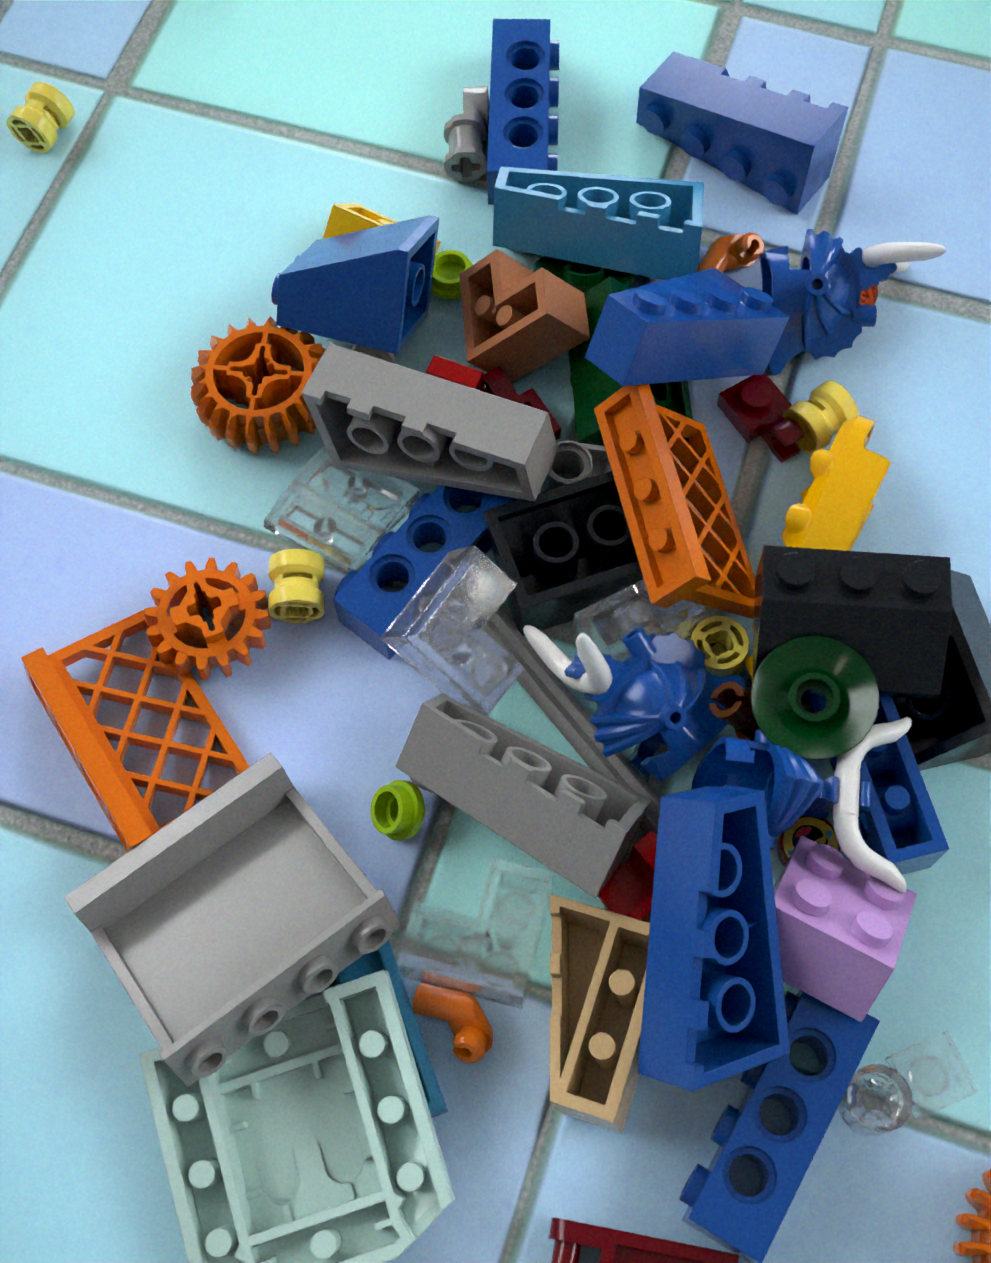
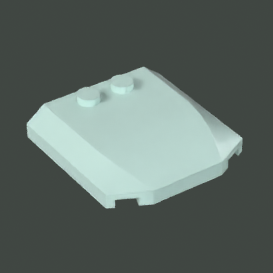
[138,970,455,1263]

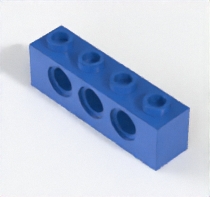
[487,19,560,205]
[333,485,520,660]
[806,693,949,875]
[679,990,880,1263]

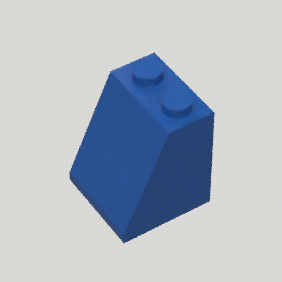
[271,215,440,354]

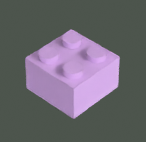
[774,835,917,1022]

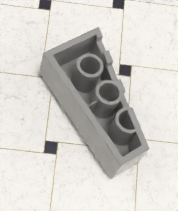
[301,343,558,502]
[395,693,652,898]

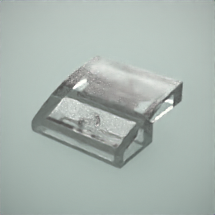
[264,445,420,575]

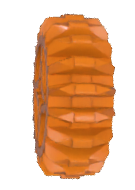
[190,316,325,455]

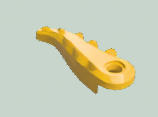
[744,415,891,683]

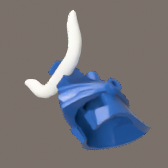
[759,229,946,376]
[523,625,746,782]
[691,717,912,893]

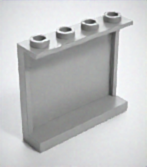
[64,752,402,1087]

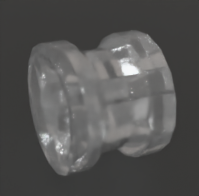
[838,1064,913,1136]

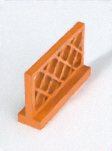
[594,384,755,619]
[21,607,250,852]

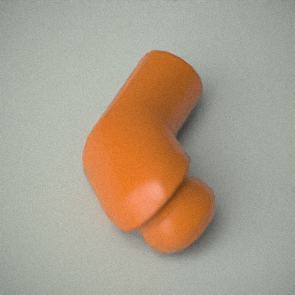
[697,232,764,273]
[413,982,493,1063]

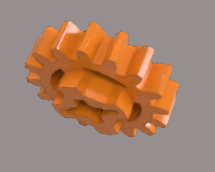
[144,558,271,680]

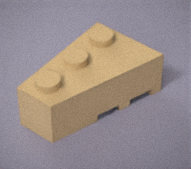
[550,894,650,1134]

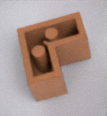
[459,249,590,384]

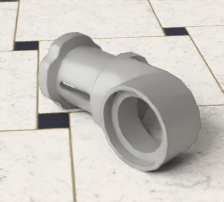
[443,86,489,182]

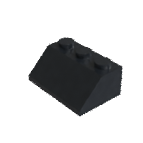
[483,471,649,636]
[753,545,953,700]
[892,570,991,771]

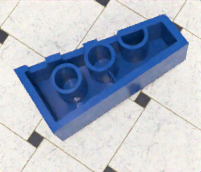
[636,51,849,215]
[584,268,789,386]
[638,786,790,1092]

